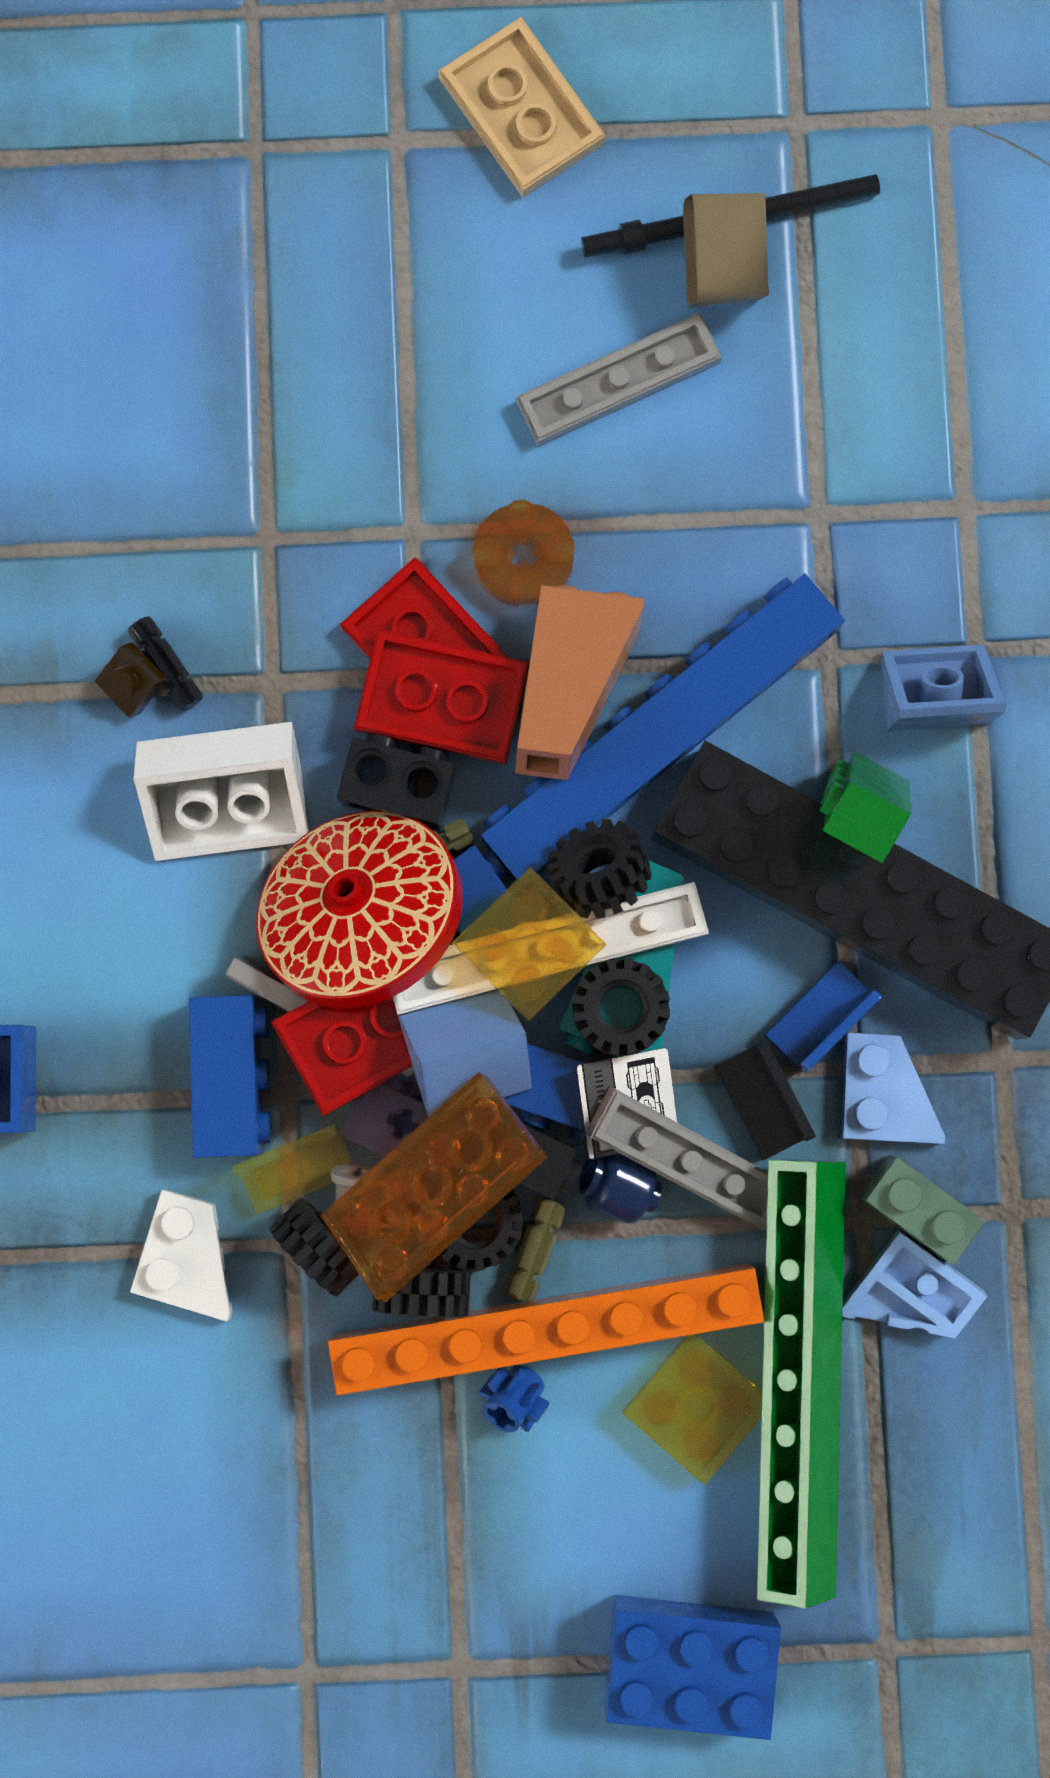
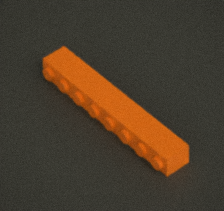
[328,1263,764,1396]

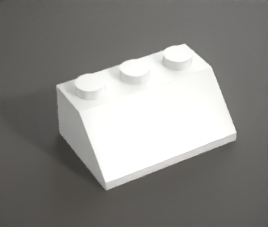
[134,722,309,861]

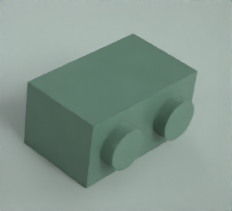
[857,1155,985,1265]

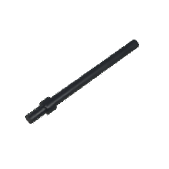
[581,174,880,258]

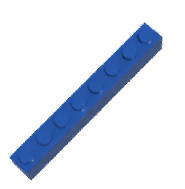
[481,573,845,889]

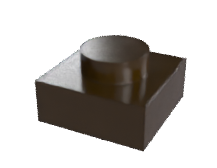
[95,642,167,718]

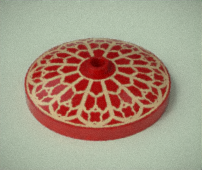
[256,810,463,1008]

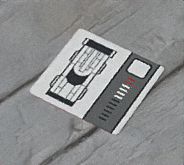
[577,1048,677,1159]

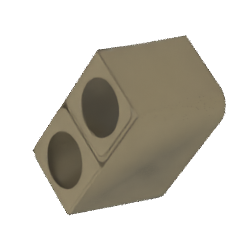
[683,193,769,308]

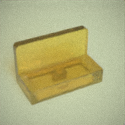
[232,1125,353,1214]

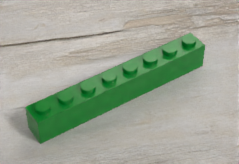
[757,1159,846,1609]

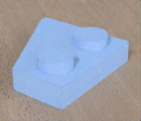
[840,1033,945,1144]

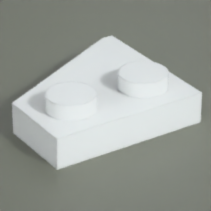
[130,1189,233,1322]

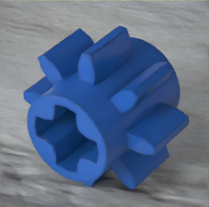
[479,1365,550,1432]

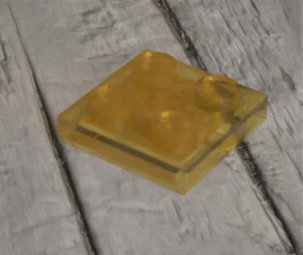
[453,867,607,1022]
[622,1334,762,1485]

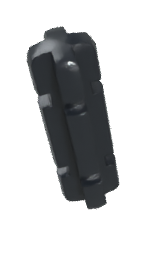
[128,616,203,711]

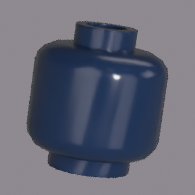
[579,1153,662,1224]

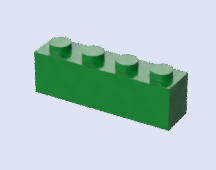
[819,751,911,864]

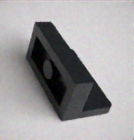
[714,1041,816,1160]

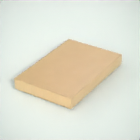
[438,17,606,198]

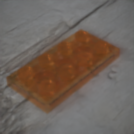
[320,1072,548,1302]

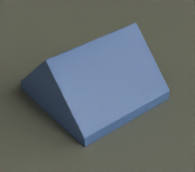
[881,644,1006,731]
[398,989,532,1120]

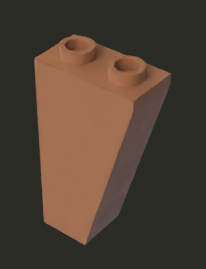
[515,585,645,781]

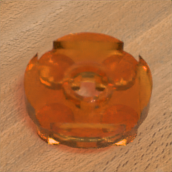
[472,500,575,606]

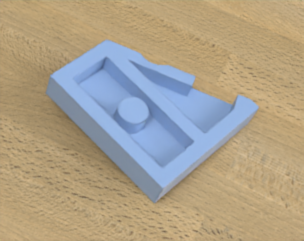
[842,1228,988,1338]

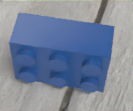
[604,1595,781,1740]

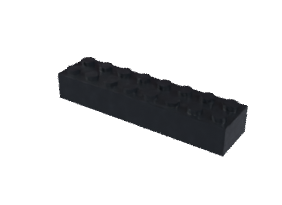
[651,740,1050,1040]

